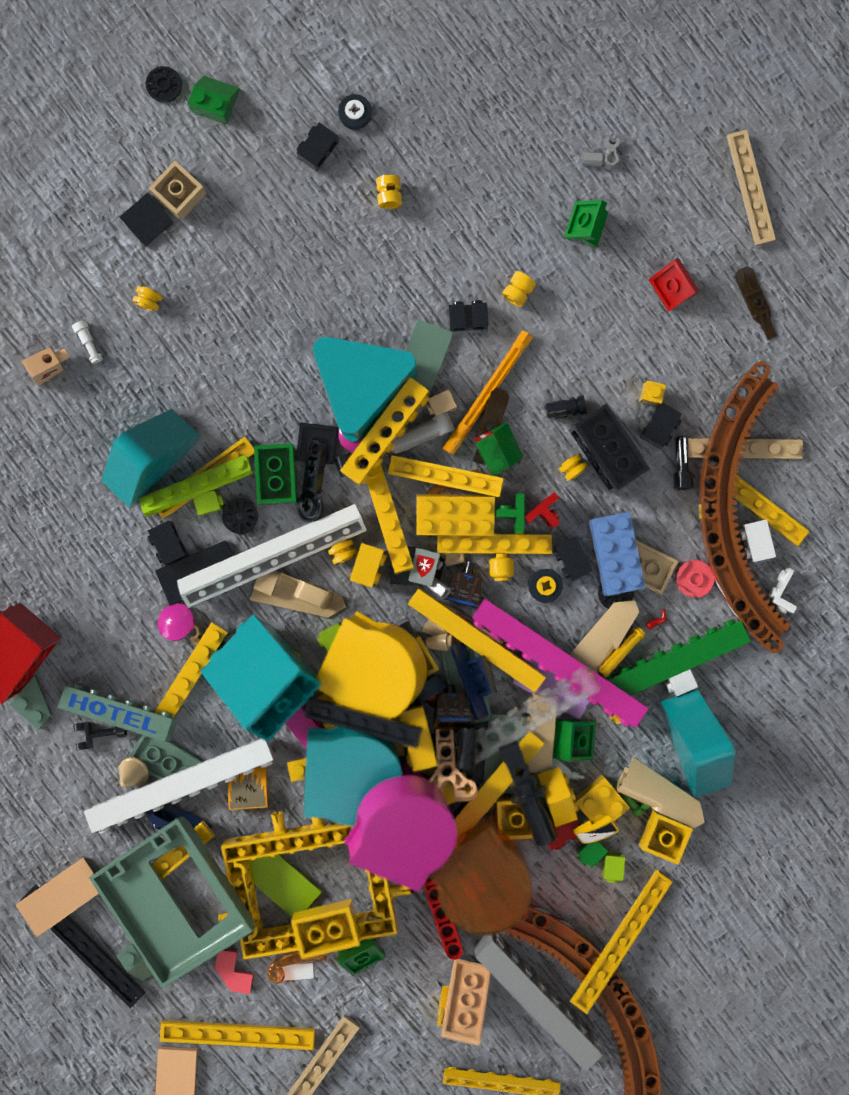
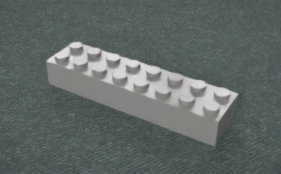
[474,929,603,1071]

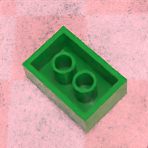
[254,443,298,505]

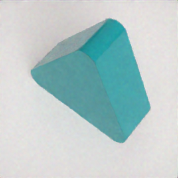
[313,337,418,442]
[102,409,201,509]
[660,689,735,798]

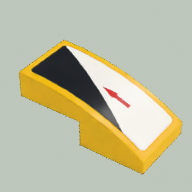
[573,815,619,844]

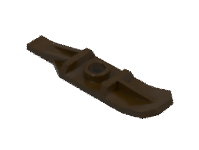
[735,266,777,340]
[472,388,509,464]

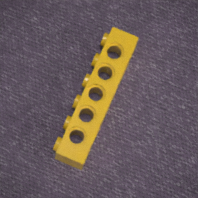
[340,377,430,487]

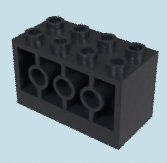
[568,403,650,494]

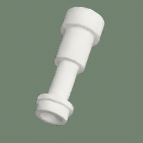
[72,320,103,364]

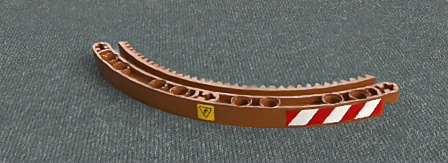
[699,361,790,653]
[484,895,661,1095]

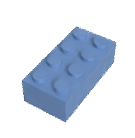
[589,512,645,596]

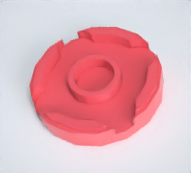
[676,560,715,598]

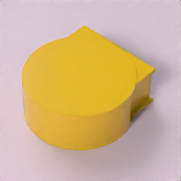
[317,611,427,719]

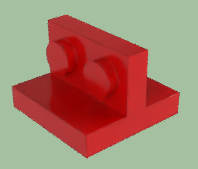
[648,258,699,312]
[524,492,560,529]

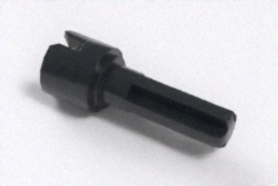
[673,436,694,490]

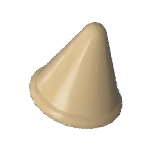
[119,757,149,787]

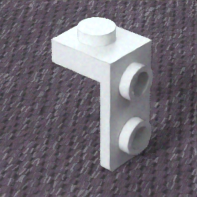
[768,568,797,615]

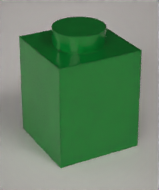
[576,841,608,868]

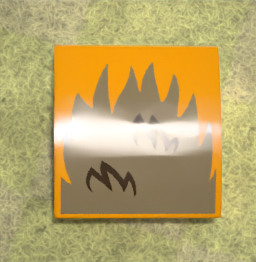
[228,767,268,810]

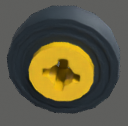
[528,569,563,603]

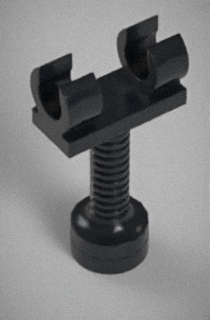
[73,722,127,751]

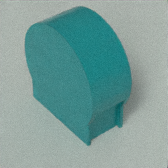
[304,726,402,826]

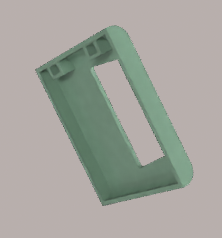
[89,817,255,988]

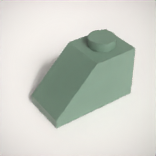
[116,943,153,982]

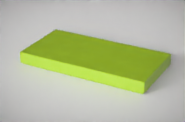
[249,854,322,918]

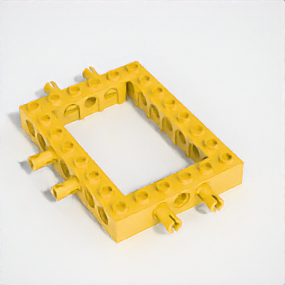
[218,811,411,959]

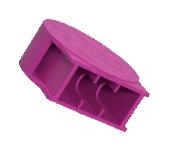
[344,776,457,892]

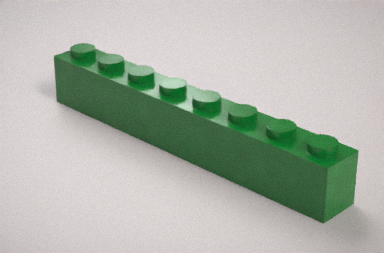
[602,618,751,696]

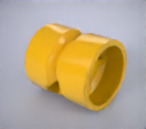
[376,175,402,209]
[501,271,537,308]

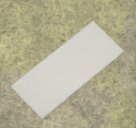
[277,963,314,981]

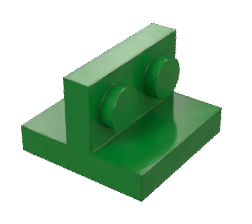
[564,200,609,248]
[495,494,525,534]
[337,938,386,976]

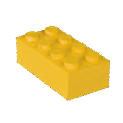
[416,494,495,536]

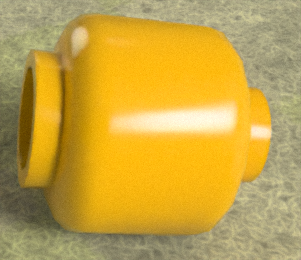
[489,554,514,581]

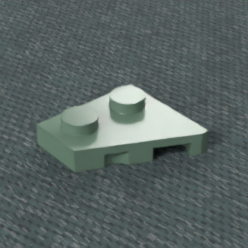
[9,676,53,729]

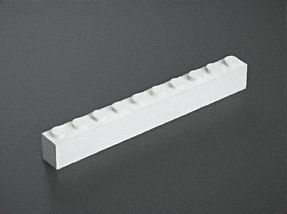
[177,504,367,608]
[83,738,275,834]

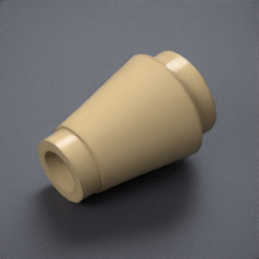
[426,633,456,652]

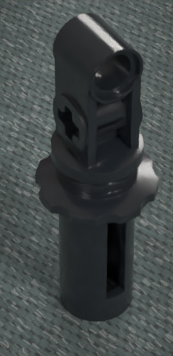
[498,740,558,846]

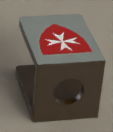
[409,548,446,587]

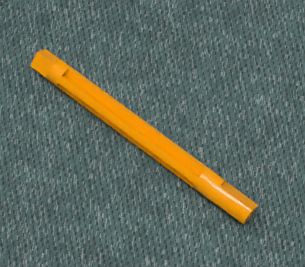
[442,330,533,456]

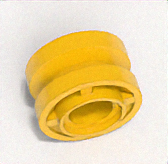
[132,286,163,311]
[558,453,589,481]
[328,539,358,565]

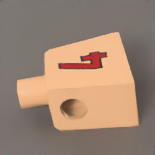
[22,347,70,386]

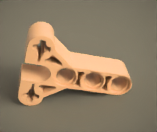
[429,730,478,802]

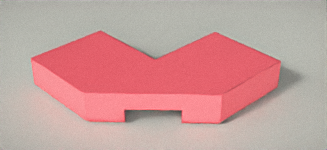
[215,949,254,994]

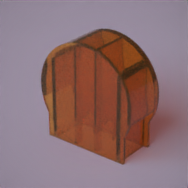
[429,816,532,935]

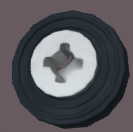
[338,94,372,130]

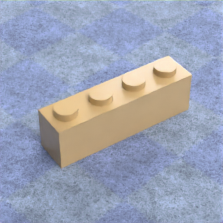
[526,692,558,773]

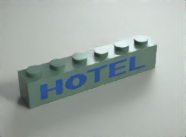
[58,683,178,742]

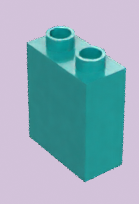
[200,614,322,742]

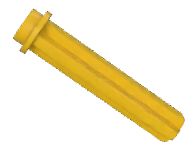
[598,627,645,678]

